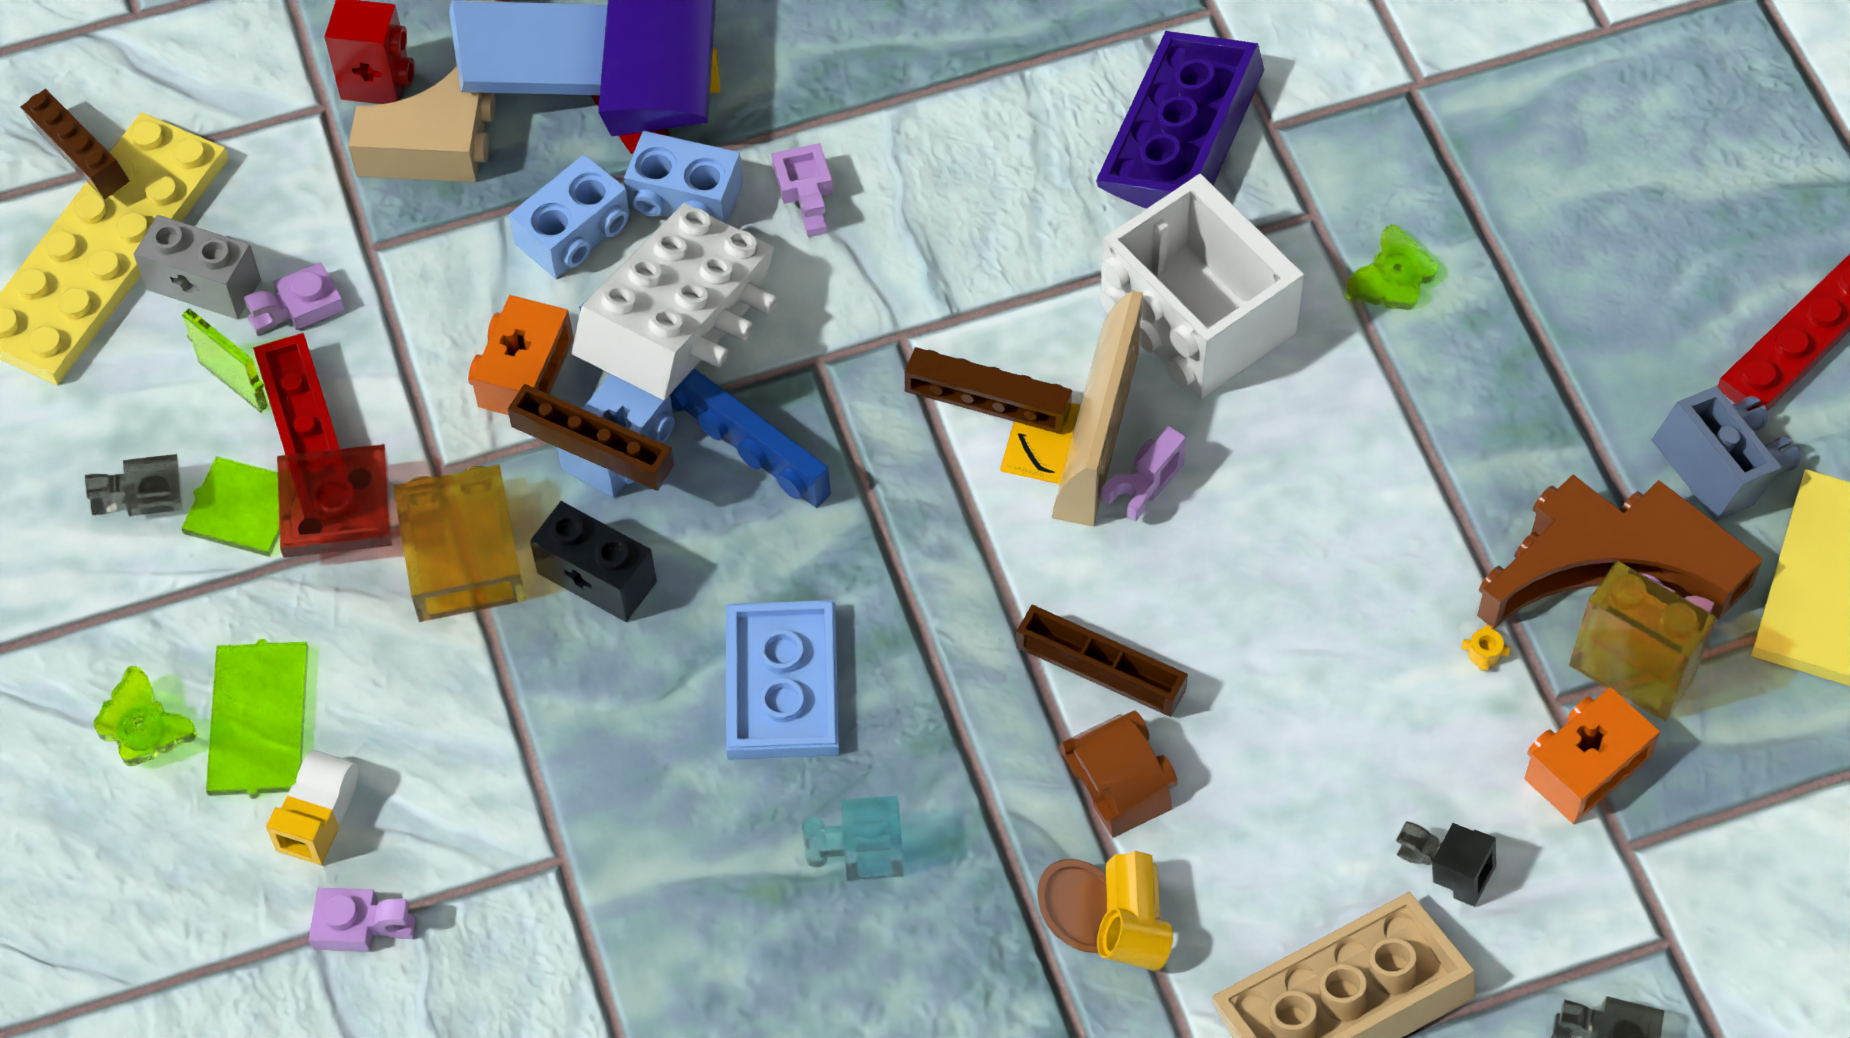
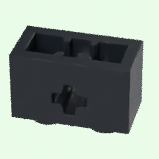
[530,501,657,622]

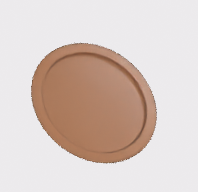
[1037,859,1107,953]

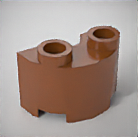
[1059,710,1178,838]

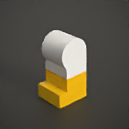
[266,750,359,866]

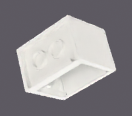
[1100,174,1304,399]

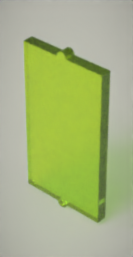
[206,639,309,799]

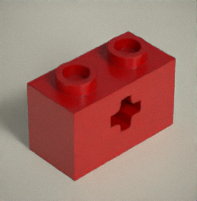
[324,0,415,104]

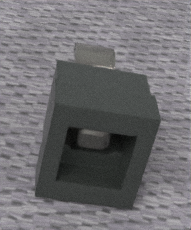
[1396,821,1496,907]

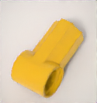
[1097,851,1173,971]

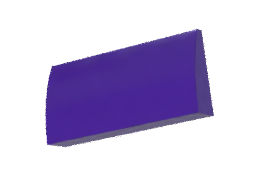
[598,0,716,137]
[1096,31,1264,209]

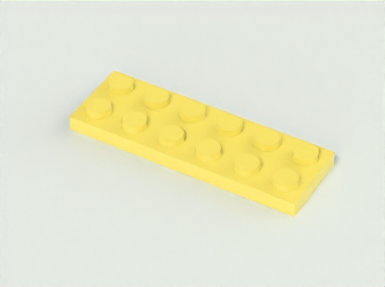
[0,112,229,386]

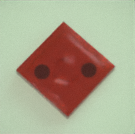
[277,444,392,558]

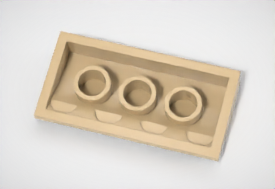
[1052,291,1143,527]
[1212,891,1476,1038]

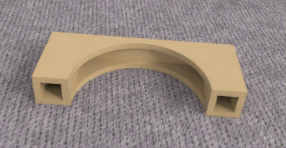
[348,0,514,182]

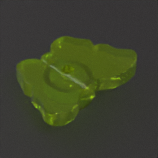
[1345,224,1438,310]
[94,666,197,766]

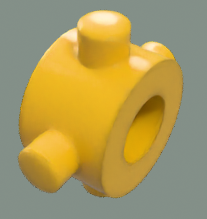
[1461,625,1511,671]

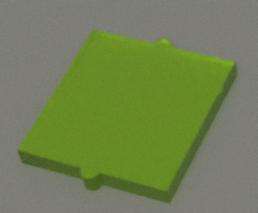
[182,308,268,413]
[181,456,298,557]

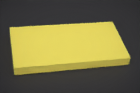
[1751,469,1850,686]

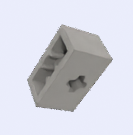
[133,215,261,320]

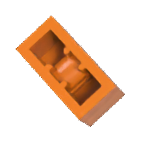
[468,295,574,415]
[1524,687,1660,825]

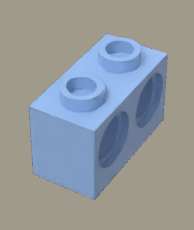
[623,131,743,223]
[508,154,631,279]

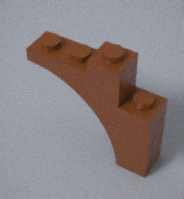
[1477,474,1763,629]

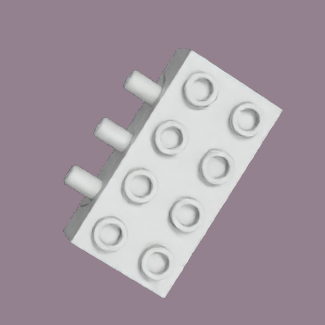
[571,203,777,400]

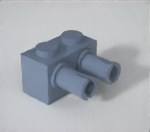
[1651,386,1801,521]

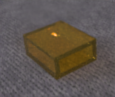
[393,464,527,622]
[1569,561,1717,722]

